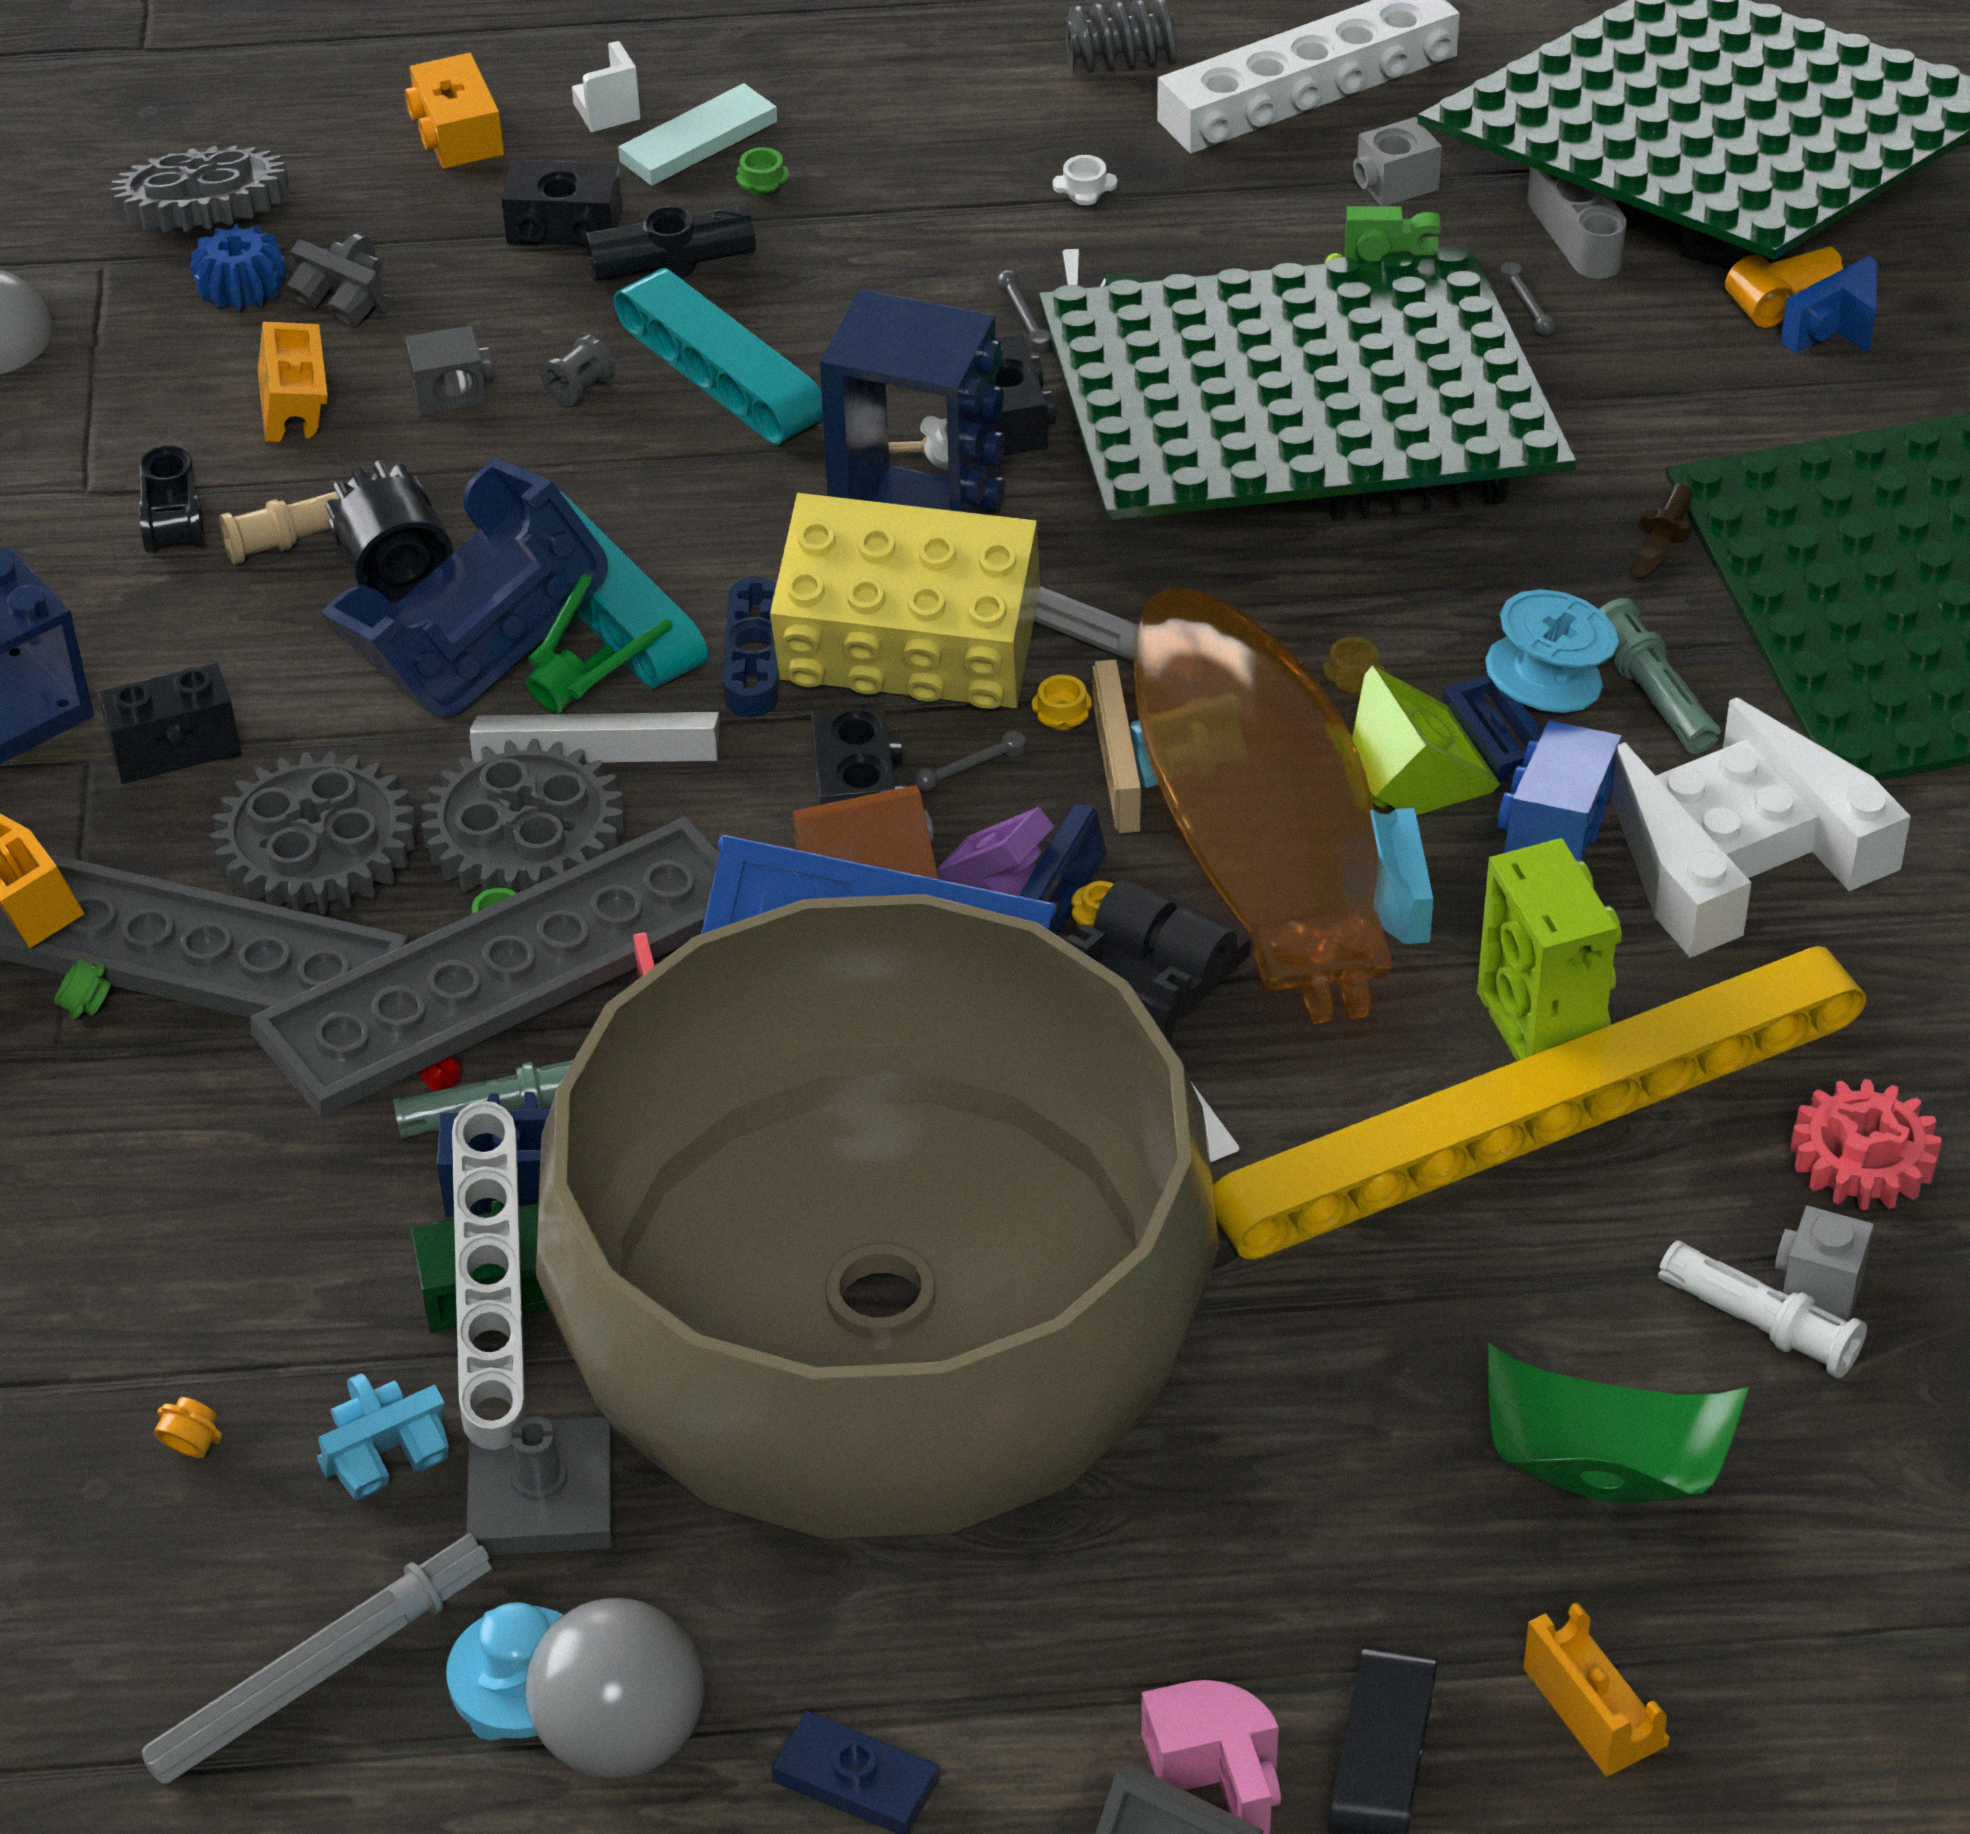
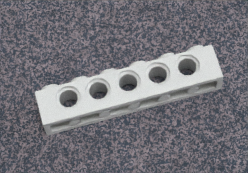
[1157,0,1460,154]

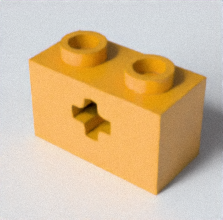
[405,52,504,169]

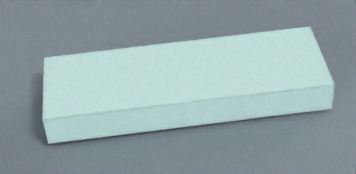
[618,83,777,186]

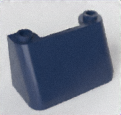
[320,457,608,717]

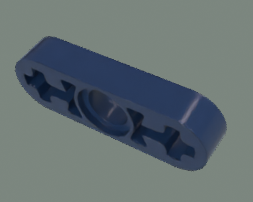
[723,577,780,717]

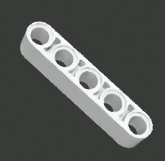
[452,1101,526,1450]

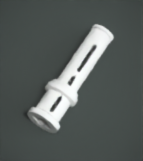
[1658,1240,1867,1378]

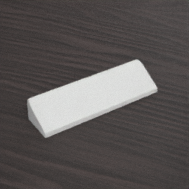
[470,712,720,763]

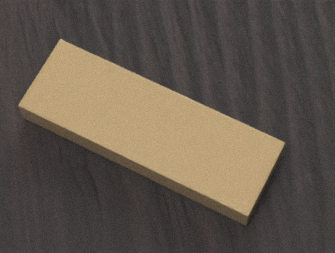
[1092,660,1141,834]

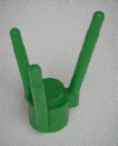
[525,574,673,714]

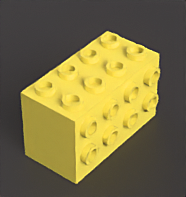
[770,493,1040,709]

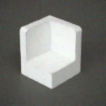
[572,41,640,132]

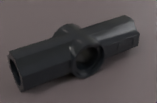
[585,204,756,281]

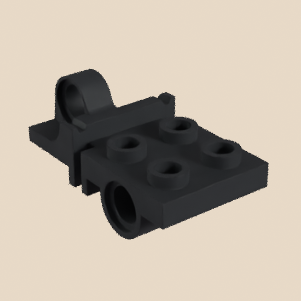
[1065,879,1253,1042]

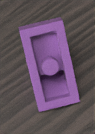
[937,807,1054,896]

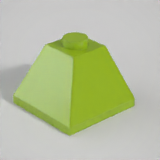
[1349,665,1500,815]

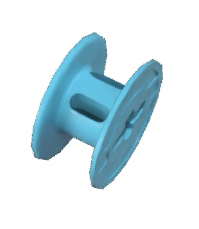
[1485,589,1619,713]

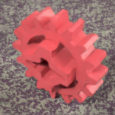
[1790,1079,1941,1210]

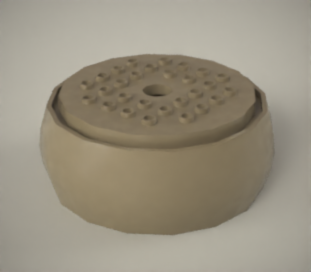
[536,894,1218,1539]

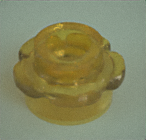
[1323,637,1383,692]

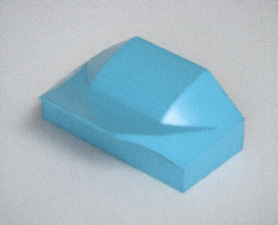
[1366,808,1433,944]

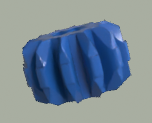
[190,223,286,312]

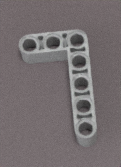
[1527,167,1627,279]

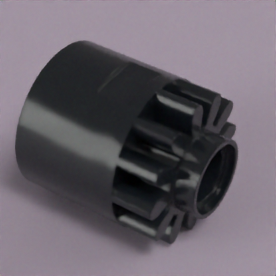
[325,460,453,603]

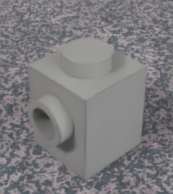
[1775,1205,1874,1322]

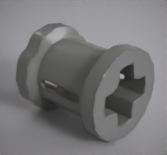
[540,334,615,406]

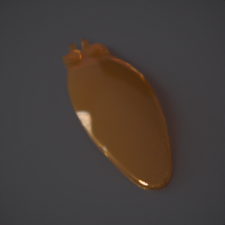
[1134,588,1393,1024]

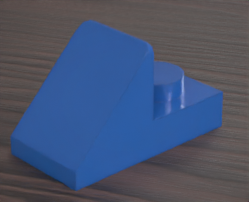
[1781,256,1877,353]

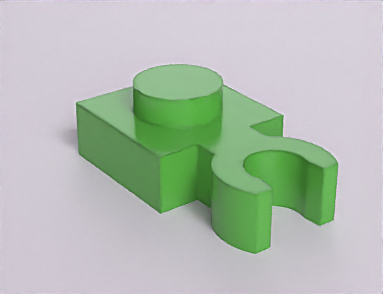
[1344,206,1441,261]

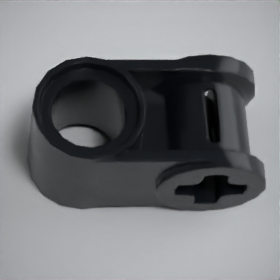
[139,445,205,553]

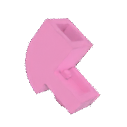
[1141,1680,1281,1834]

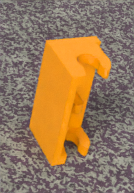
[258,322,328,442]
[1523,1603,1670,1777]

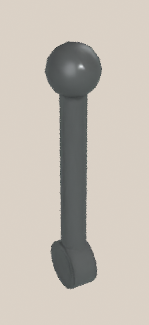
[1500,262,1556,336]
[997,270,1051,352]
[913,731,1026,792]

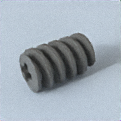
[1065,0,1177,73]

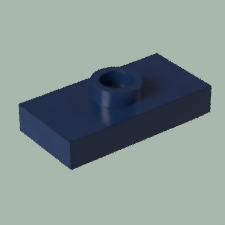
[771,1710,940,1834]

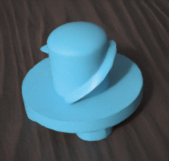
[446,1602,563,1740]

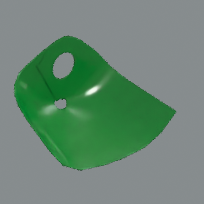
[1488,1342,1749,1503]

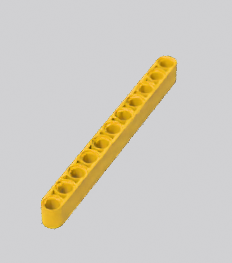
[1213,946,1866,1260]

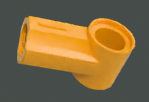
[1725,246,1843,328]

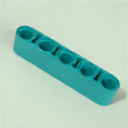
[613,268,823,445]
[560,491,708,689]

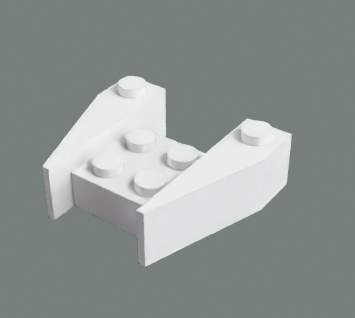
[1611,698,1911,958]

